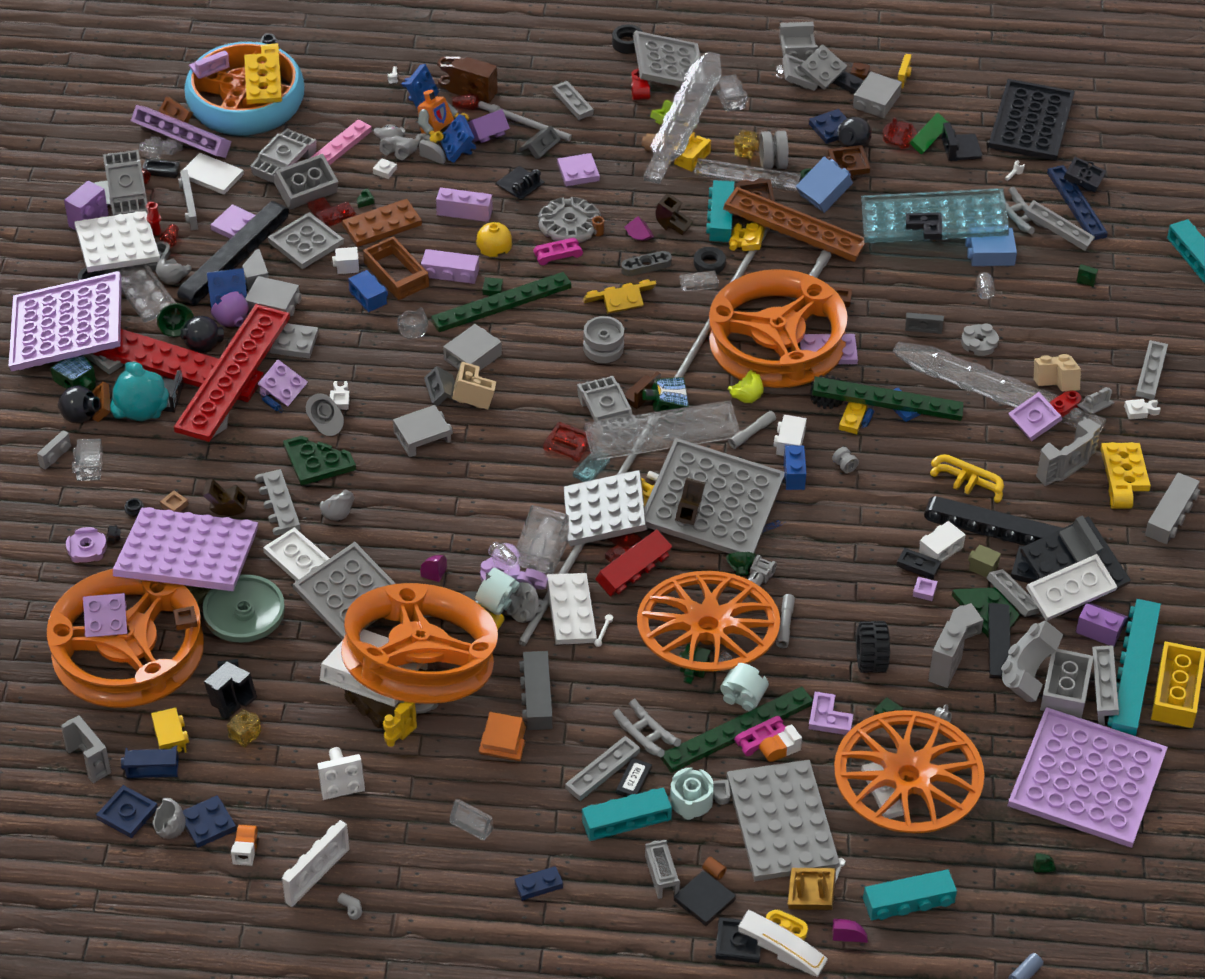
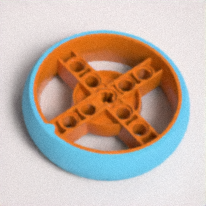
[185,42,305,136]

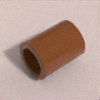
[592,216,604,236]
[702,857,727,880]

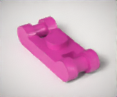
[533,238,583,265]
[734,716,787,756]

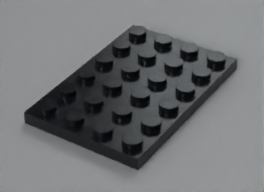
[988,79,1075,161]

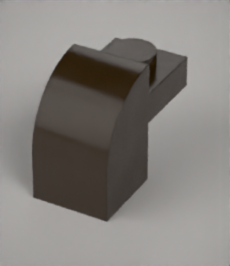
[655,193,693,236]
[203,478,249,516]
[675,478,706,525]

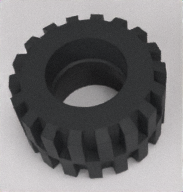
[856,621,890,673]

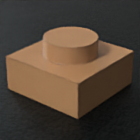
[160,491,189,512]

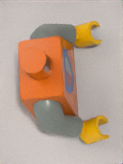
[417,90,469,143]

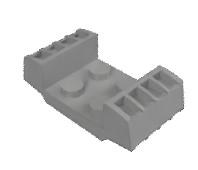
[250,128,317,183]
[103,149,148,216]
[577,375,637,442]
[1036,419,1101,486]

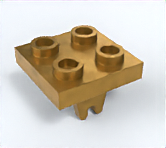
[788,868,836,910]

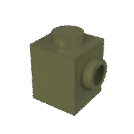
[968,544,1001,578]

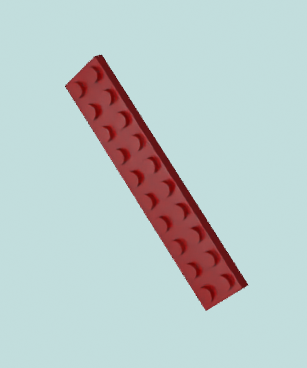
[174,304,290,442]
[93,329,264,402]

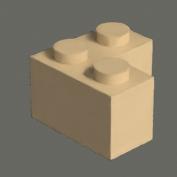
[1034,354,1081,391]
[452,362,496,409]

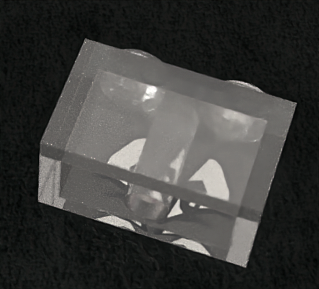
[716,74,748,112]
[72,439,103,481]

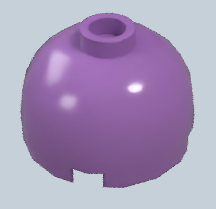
[211,291,249,327]

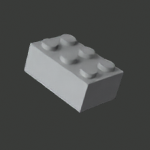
[274,154,338,210]
[1040,649,1094,718]

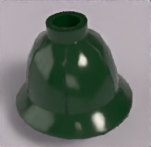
[157,303,194,337]

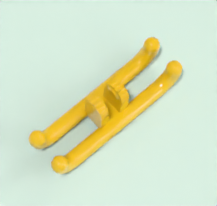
[930,454,1004,503]

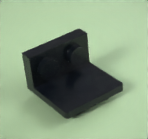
[941,122,982,161]

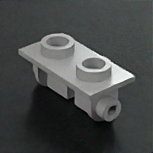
[1077,387,1115,414]

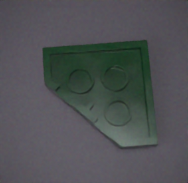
[283,436,356,486]

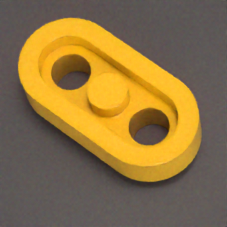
[766,910,808,940]

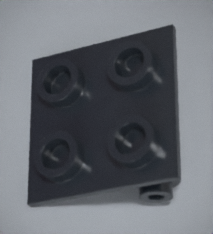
[495,166,545,200]

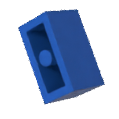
[348,270,388,312]
[784,445,806,490]

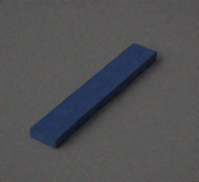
[1047,165,1108,241]

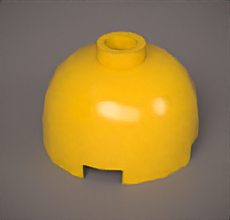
[476,222,512,257]

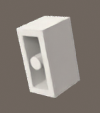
[773,415,807,456]
[919,521,965,563]

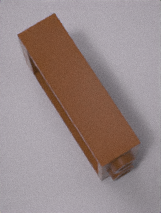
[363,236,429,300]

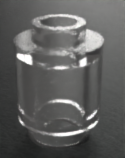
[976,273,996,299]

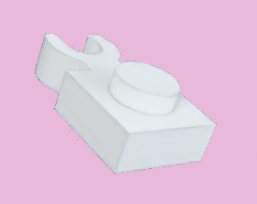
[330,381,350,410]
[1124,399,1160,419]

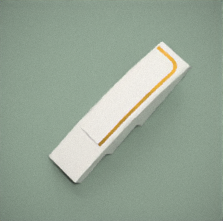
[738,910,828,977]

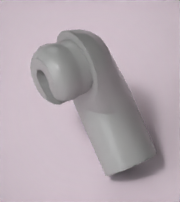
[338,893,362,920]

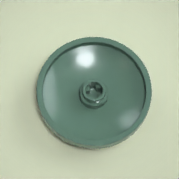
[203,575,285,642]

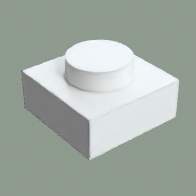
[373,158,397,179]

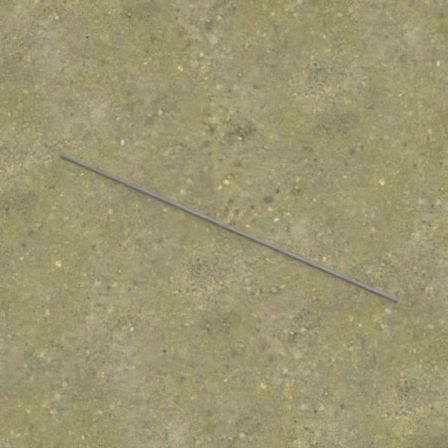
[518,227,770,646]

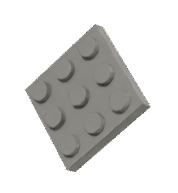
[268,212,344,269]

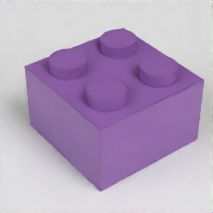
[64,181,109,230]

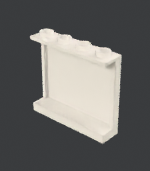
[320,629,428,707]

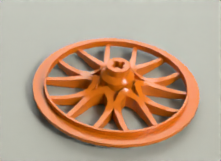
[637,571,780,671]
[834,710,984,833]

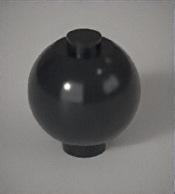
[837,117,872,149]
[181,316,224,353]
[58,386,101,424]

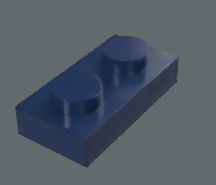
[515,866,563,901]

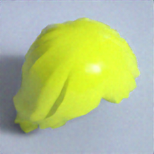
[728,370,764,403]

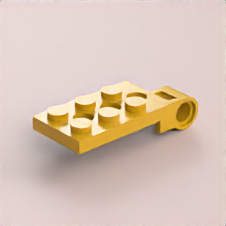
[244,44,282,104]
[1101,442,1150,509]

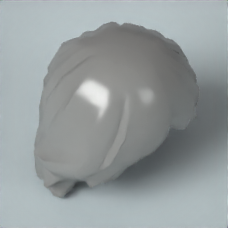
[156,258,192,285]
[320,489,354,521]
[153,798,186,840]

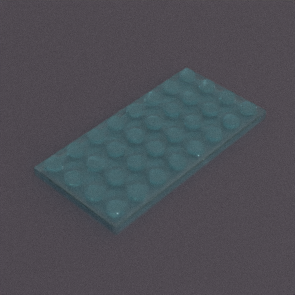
[861,188,1009,243]

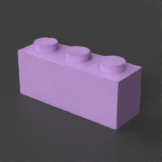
[436,188,492,222]
[421,249,479,284]

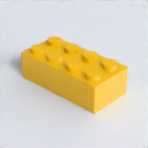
[1151,641,1205,728]

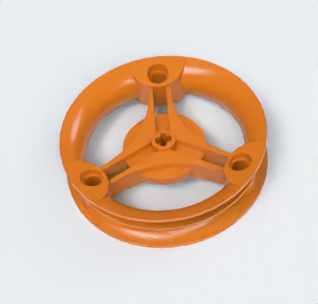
[709,270,847,388]
[47,569,204,708]
[341,583,498,704]

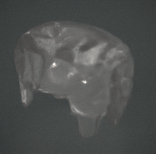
[397,307,428,339]

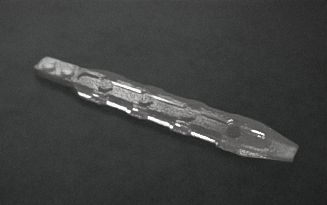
[644,52,721,184]
[892,342,1106,431]

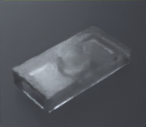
[679,271,719,292]

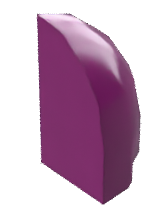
[625,216,654,241]
[420,555,447,582]
[833,919,868,943]

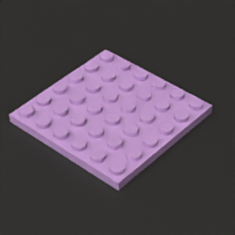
[9,271,122,372]
[113,507,258,591]
[1008,707,1168,848]

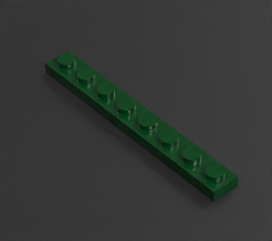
[431,272,571,333]
[812,376,963,421]
[661,686,813,773]

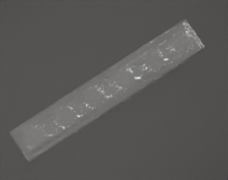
[694,158,801,191]

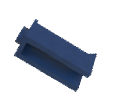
[121,745,179,778]

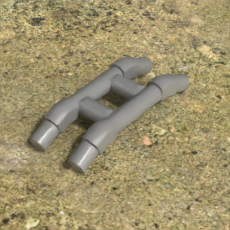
[994,186,1046,234]
[612,699,681,757]

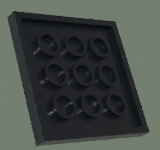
[1020,516,1131,616]

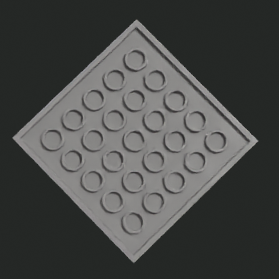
[645,438,785,554]

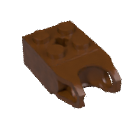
[437,57,498,104]

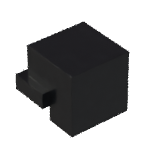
[204,662,257,720]

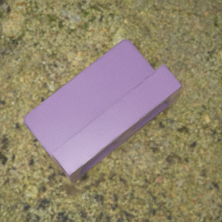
[190,50,229,79]

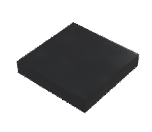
[674,870,736,926]
[715,917,761,964]

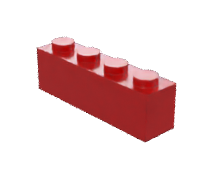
[595,529,672,597]

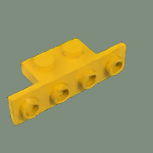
[583,280,656,314]

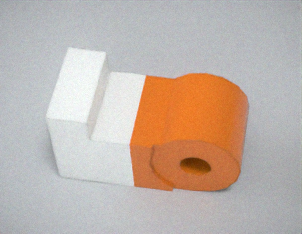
[759,725,802,762]
[231,825,258,866]

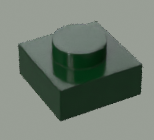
[1076,264,1098,287]
[482,277,503,296]
[873,697,903,715]

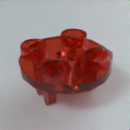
[883,118,917,149]

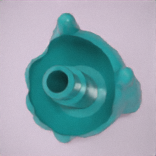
[110,361,169,421]

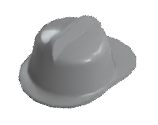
[306,393,344,436]

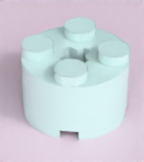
[475,567,520,615]
[720,663,769,712]
[670,768,714,820]

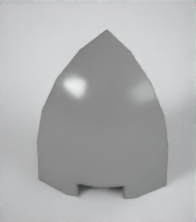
[419,139,446,165]

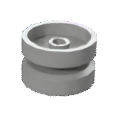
[759,131,789,170]
[583,316,624,363]

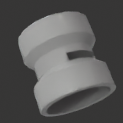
[832,447,859,473]

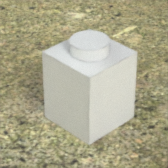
[332,247,359,274]

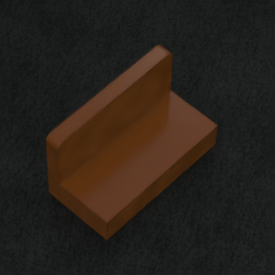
[624,371,661,409]

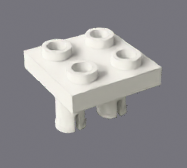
[317,747,365,800]

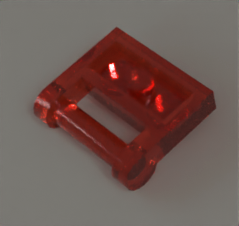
[543,422,593,462]

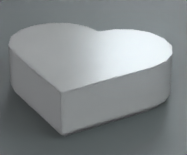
[713,780,731,805]

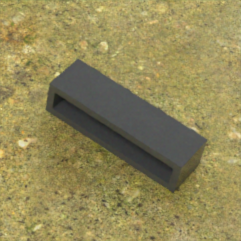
[519,651,552,730]

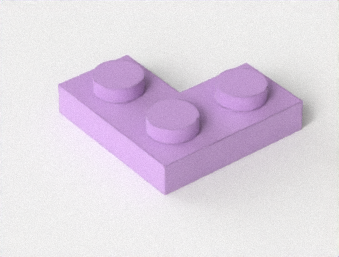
[809,692,853,735]

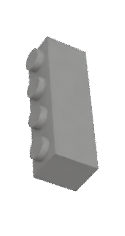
[1145,472,1200,544]

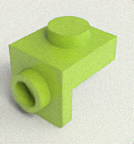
[650,100,679,125]

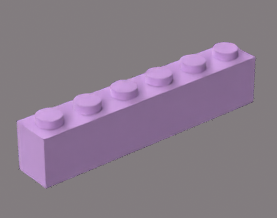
[131,105,232,158]

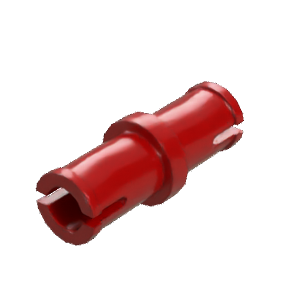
[146,201,162,236]

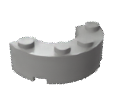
[1001,620,1063,702]

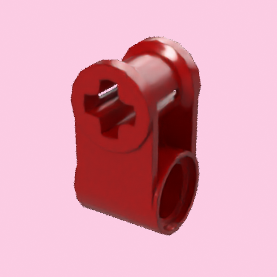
[631,69,650,100]

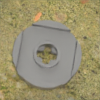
[961,323,999,356]

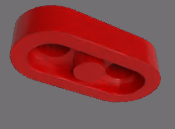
[1050,390,1081,417]

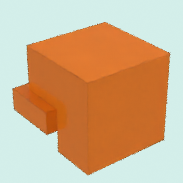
[479,712,526,762]

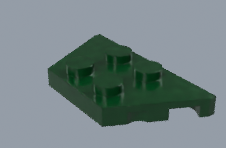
[952,587,1020,637]

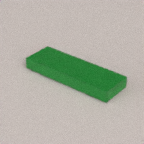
[909,112,947,155]

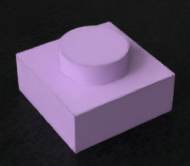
[913,577,938,601]

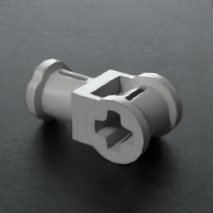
[748,555,777,586]

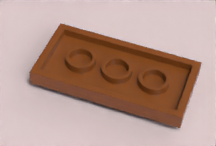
[342,199,422,247]

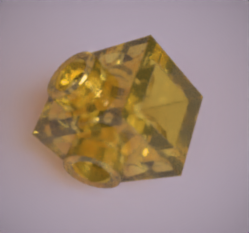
[733,129,759,159]
[227,709,261,748]

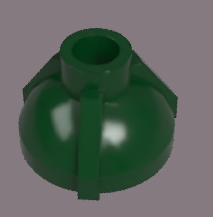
[726,552,756,576]

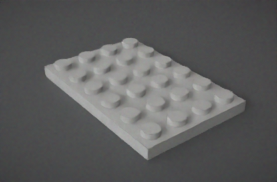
[727,760,840,881]

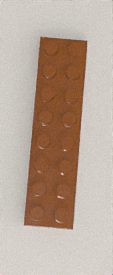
[723,187,867,262]

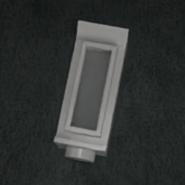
[645,840,680,899]

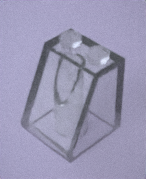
[515,505,569,574]

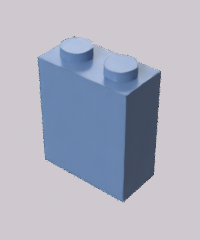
[795,157,853,213]
[965,228,1017,266]

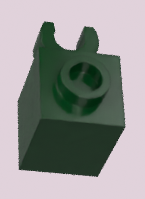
[679,644,711,684]

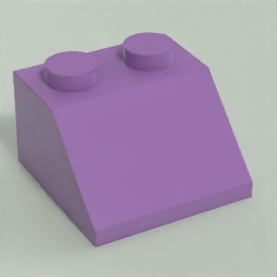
[468,109,510,143]
[1076,602,1128,647]

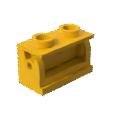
[673,132,711,172]
[151,708,189,753]

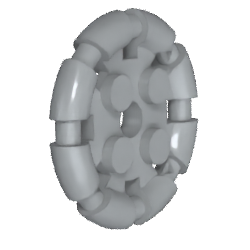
[538,197,601,243]

